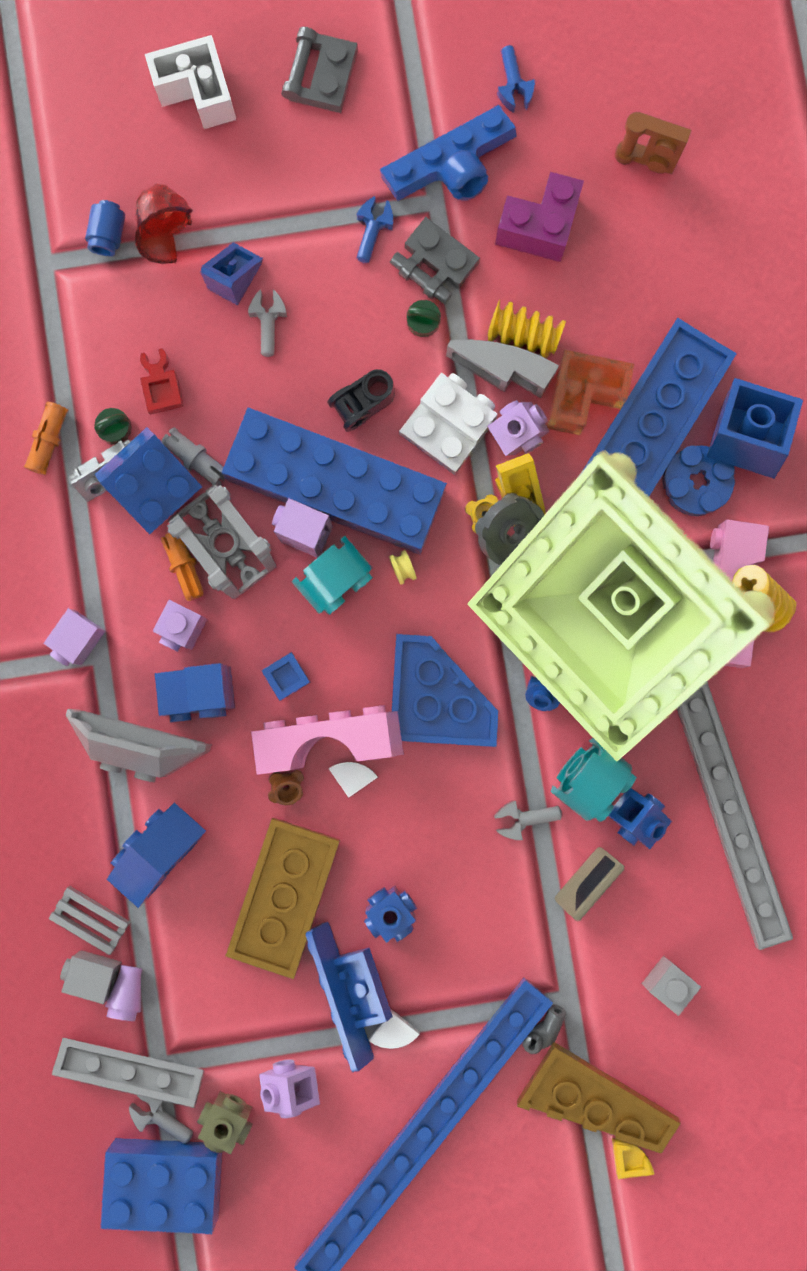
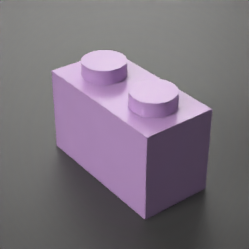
[272,498,333,558]

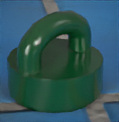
[407,300,441,337]
[94,408,132,445]

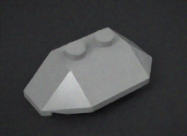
[66,709,212,782]

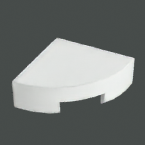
[329,762,378,798]
[369,1009,420,1049]

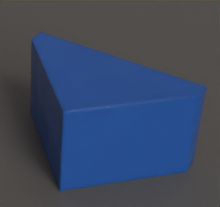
[200,242,263,305]

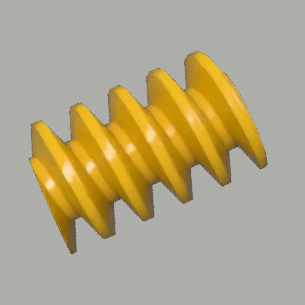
[488,299,566,359]
[732,565,797,632]

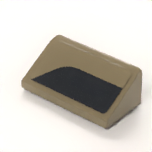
[554,847,625,921]

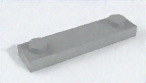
[52,1038,204,1108]

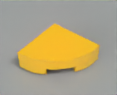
[612,1138,654,1179]

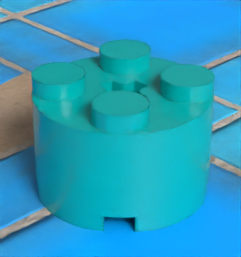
[291,536,373,615]
[551,738,636,822]

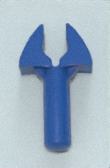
[497,45,535,113]
[357,196,393,263]

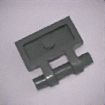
[390,217,480,305]

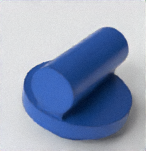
[525,676,560,711]

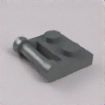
[281,27,358,113]

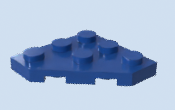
[392,634,498,747]

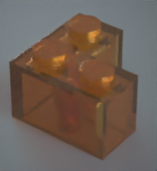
[547,350,635,435]

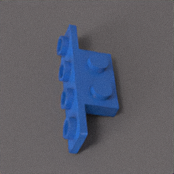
[306,922,393,1072]

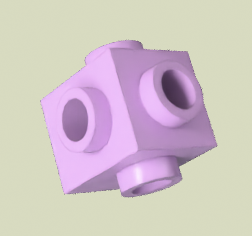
[487,400,550,456]
[259,1060,320,1118]

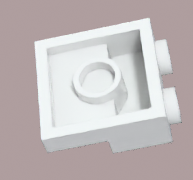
[399,372,497,475]

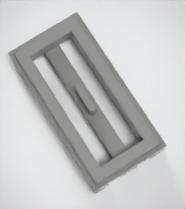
[48,886,130,955]

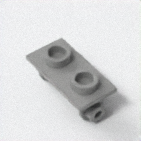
[69,439,131,502]

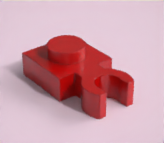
[140,348,184,415]

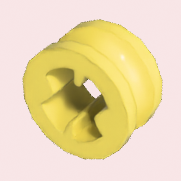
[389,550,417,585]

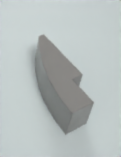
[446,339,559,398]

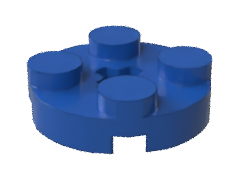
[662,445,735,517]

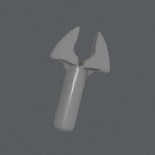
[248,290,287,357]
[494,801,562,840]
[129,1095,193,1144]

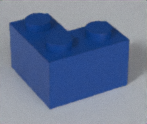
[155,663,235,723]
[106,802,206,908]

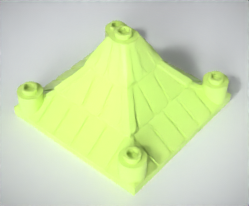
[468,451,775,762]

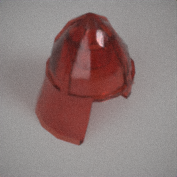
[135,183,193,264]

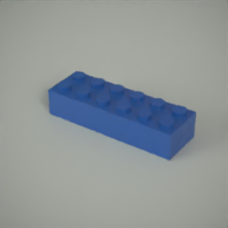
[221,407,447,555]

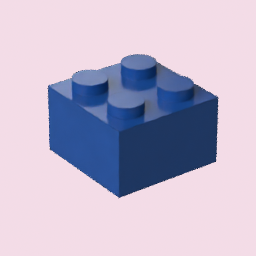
[706,378,803,479]
[94,427,202,534]

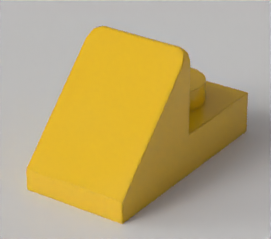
[495,453,546,527]

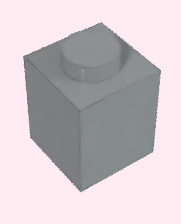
[60,950,122,1004]
[642,955,701,1016]

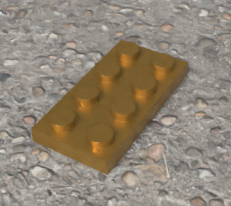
[226,817,340,979]

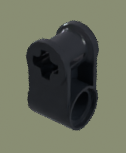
[327,369,395,432]

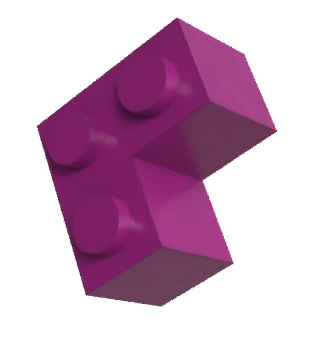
[495,172,584,262]

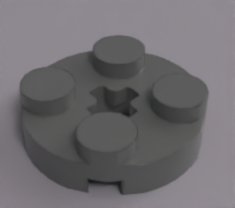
[475,493,544,565]

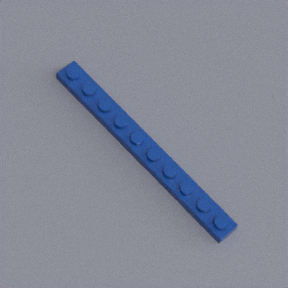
[294,978,553,1271]

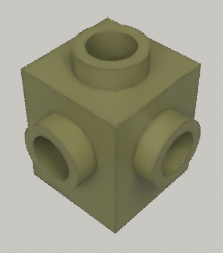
[197,1091,253,1154]

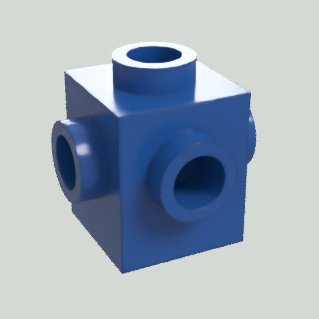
[609,788,672,849]
[364,886,417,943]

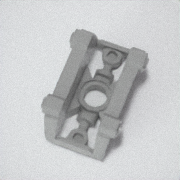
[167,485,276,599]

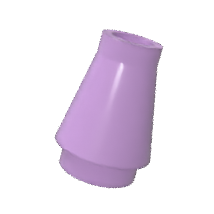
[105,965,142,1021]

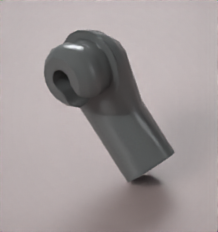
[522,1005,566,1054]

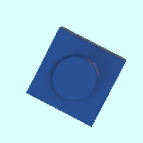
[261,652,311,701]

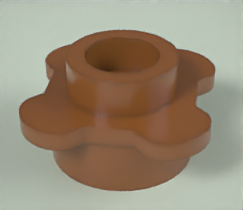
[268,770,304,805]

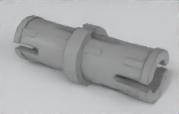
[161,427,226,486]

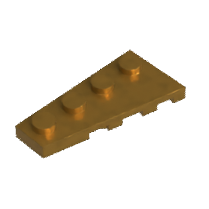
[517,1042,680,1153]

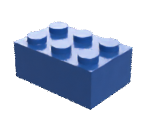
[101,1138,222,1234]

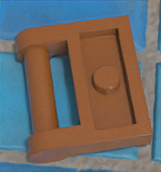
[615,112,691,174]

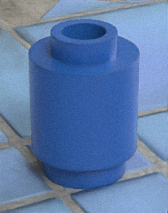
[85,200,126,257]

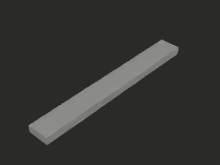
[677,681,793,950]

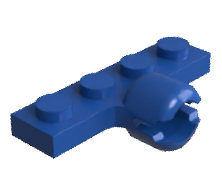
[380,105,517,201]

